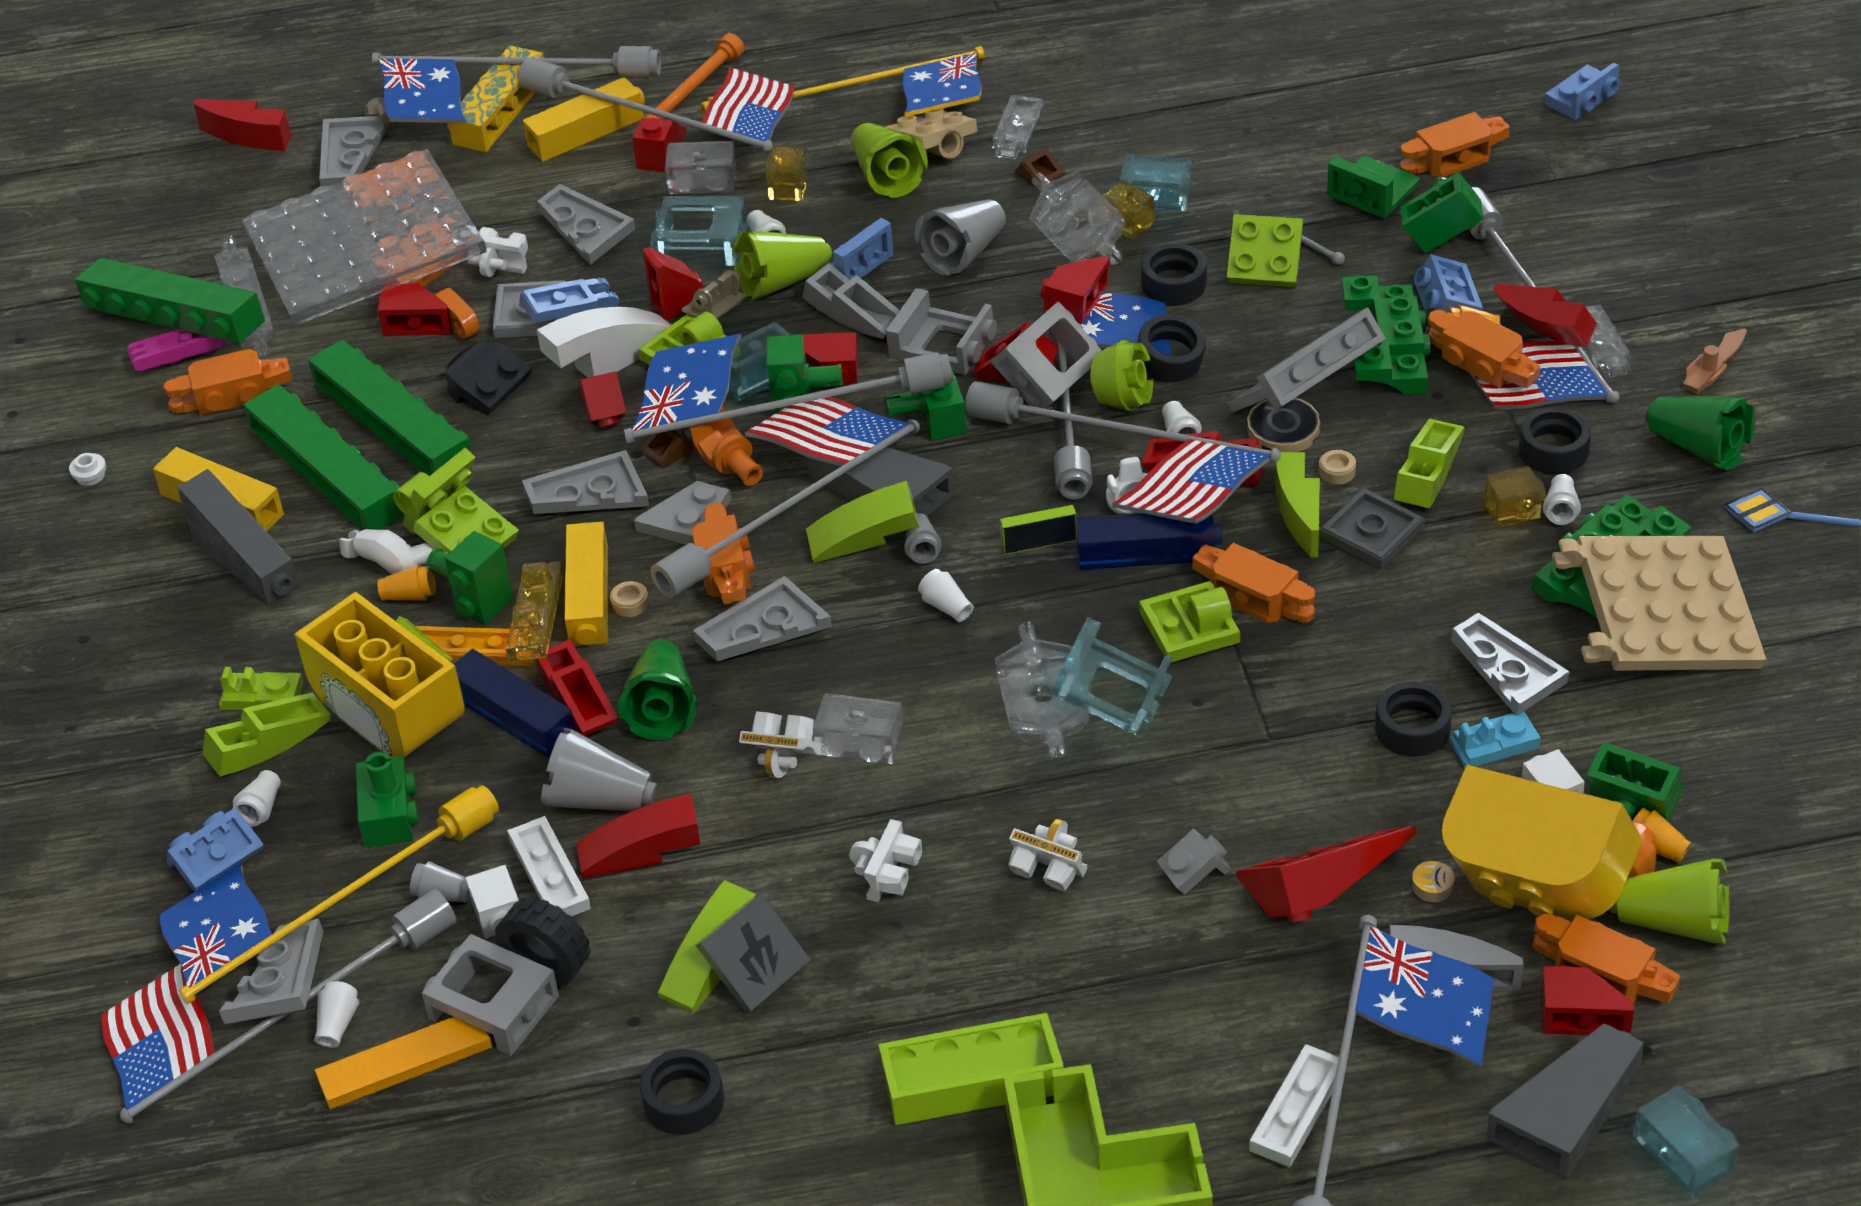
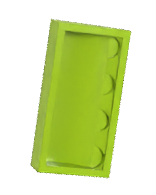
[878,1013,1064,1126]

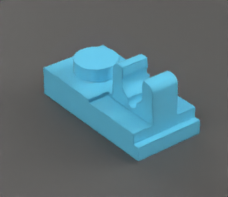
[1449,712,1540,768]

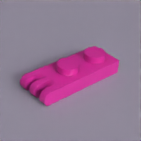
[127,329,226,371]

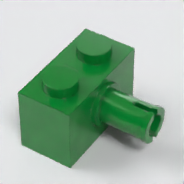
[1400,172,1484,253]
[767,334,843,415]
[884,365,966,442]
[426,531,514,625]
[1586,742,1684,822]
[356,752,419,848]

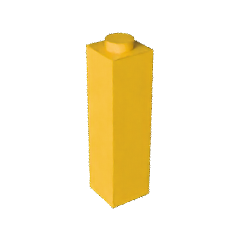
[523,77,645,162]
[153,447,284,532]
[565,521,608,646]

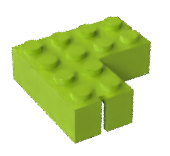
[1004,1064,1213,1206]

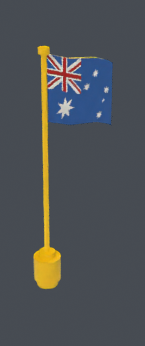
[701,46,984,118]
[160,785,499,1004]

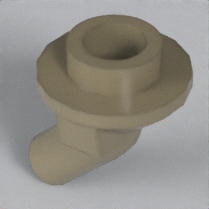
[365,97,394,126]

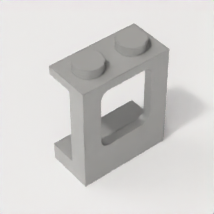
[886,288,997,375]
[990,301,1102,409]
[422,934,559,1056]

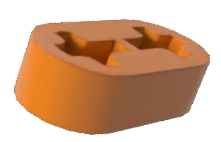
[434,288,481,340]

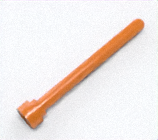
[645,33,745,120]

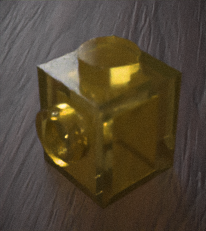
[766,146,808,201]
[1101,180,1155,239]
[1484,466,1546,527]

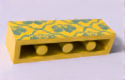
[447,45,544,152]

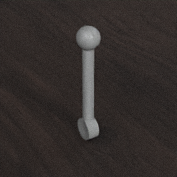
[1301,235,1345,265]

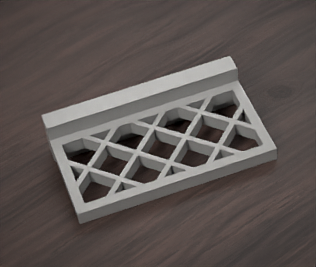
[1227,308,1386,413]

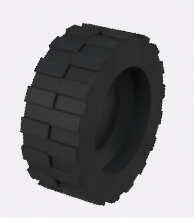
[494,897,591,988]

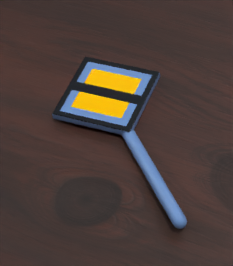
[1723,487,1861,533]

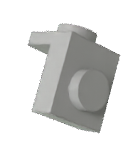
[1157,829,1232,894]

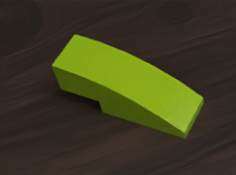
[1394,419,1465,508]
[1275,452,1320,557]
[806,481,919,563]
[202,692,331,777]
[658,880,757,1014]

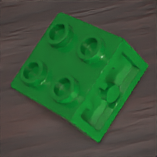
[1327,156,1420,219]

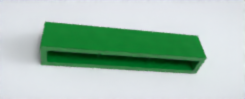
[75,258,265,344]
[308,339,471,476]
[243,384,405,530]

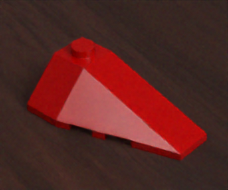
[1236,826,1417,923]

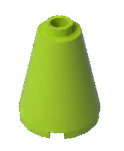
[851,123,928,198]
[733,230,832,299]
[1610,858,1729,944]

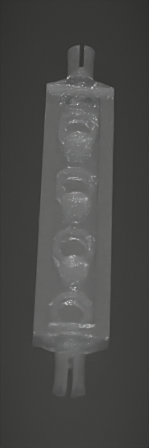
[215,236,276,357]

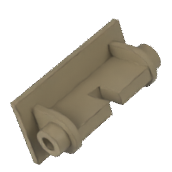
[682,270,747,320]

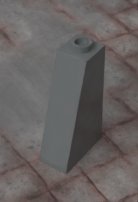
[807,447,954,534]
[177,469,299,605]
[1486,1024,1644,1180]

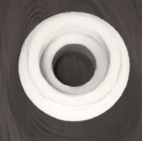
[69,453,106,486]

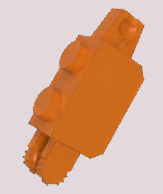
[1399,112,1510,178]
[1427,309,1540,388]
[163,349,292,416]
[692,503,756,605]
[1193,543,1316,624]
[1533,913,1681,1004]

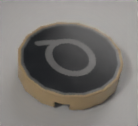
[1247,398,1320,452]

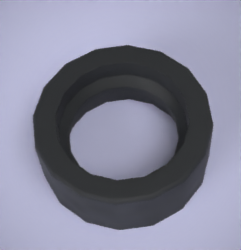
[1141,243,1207,305]
[1137,314,1206,382]
[1519,407,1591,474]
[1375,681,1452,757]
[639,1049,725,1135]

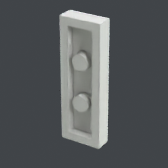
[507,816,591,916]
[1250,1044,1339,1167]

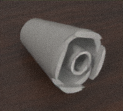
[915,199,1006,276]
[541,728,657,811]

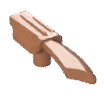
[1683,328,1747,394]

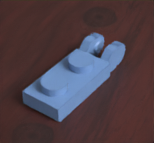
[519,277,619,324]

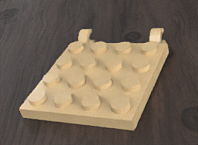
[1552,536,1767,671]

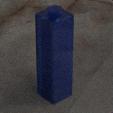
[1076,513,1222,571]
[454,648,576,759]

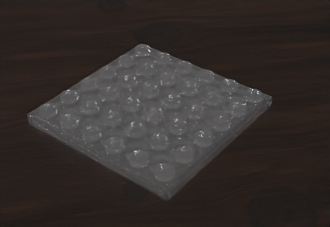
[242,149,487,326]

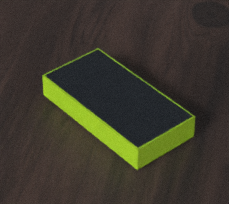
[1000,505,1077,554]

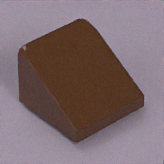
[1015,147,1066,190]
[640,430,694,468]

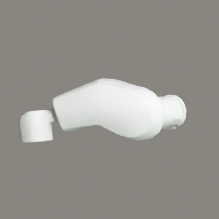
[339,529,434,574]

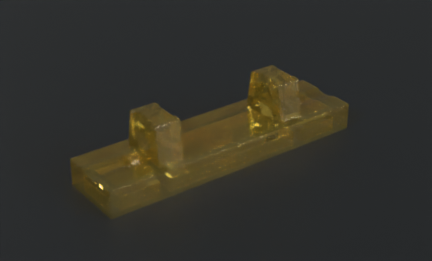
[505,561,564,662]

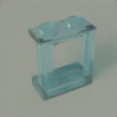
[651,196,747,266]
[1050,617,1172,735]

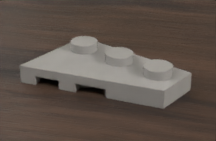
[319,116,389,189]
[537,184,635,265]
[522,450,649,514]
[693,576,832,661]
[1451,613,1570,715]
[219,918,324,1024]

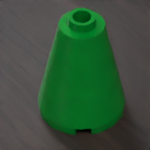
[1645,396,1755,471]
[618,640,697,740]

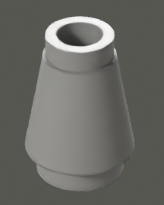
[905,513,942,564]
[409,861,470,903]

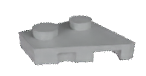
[634,481,731,544]

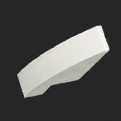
[537,307,671,378]

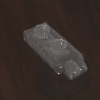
[992,95,1043,159]
[1580,304,1631,378]

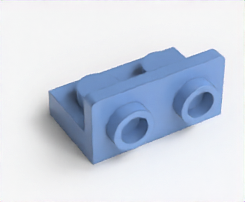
[1544,63,1620,120]
[830,218,893,280]
[1414,254,1483,319]
[166,807,264,892]

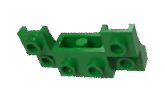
[1341,275,1430,395]
[1531,494,1691,619]

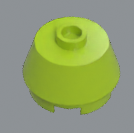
[1090,340,1153,411]

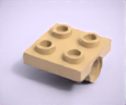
[886,109,978,159]

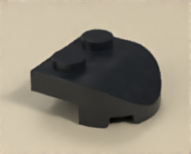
[445,342,533,416]

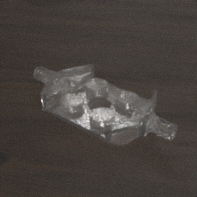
[1029,171,1125,265]
[995,623,1089,758]

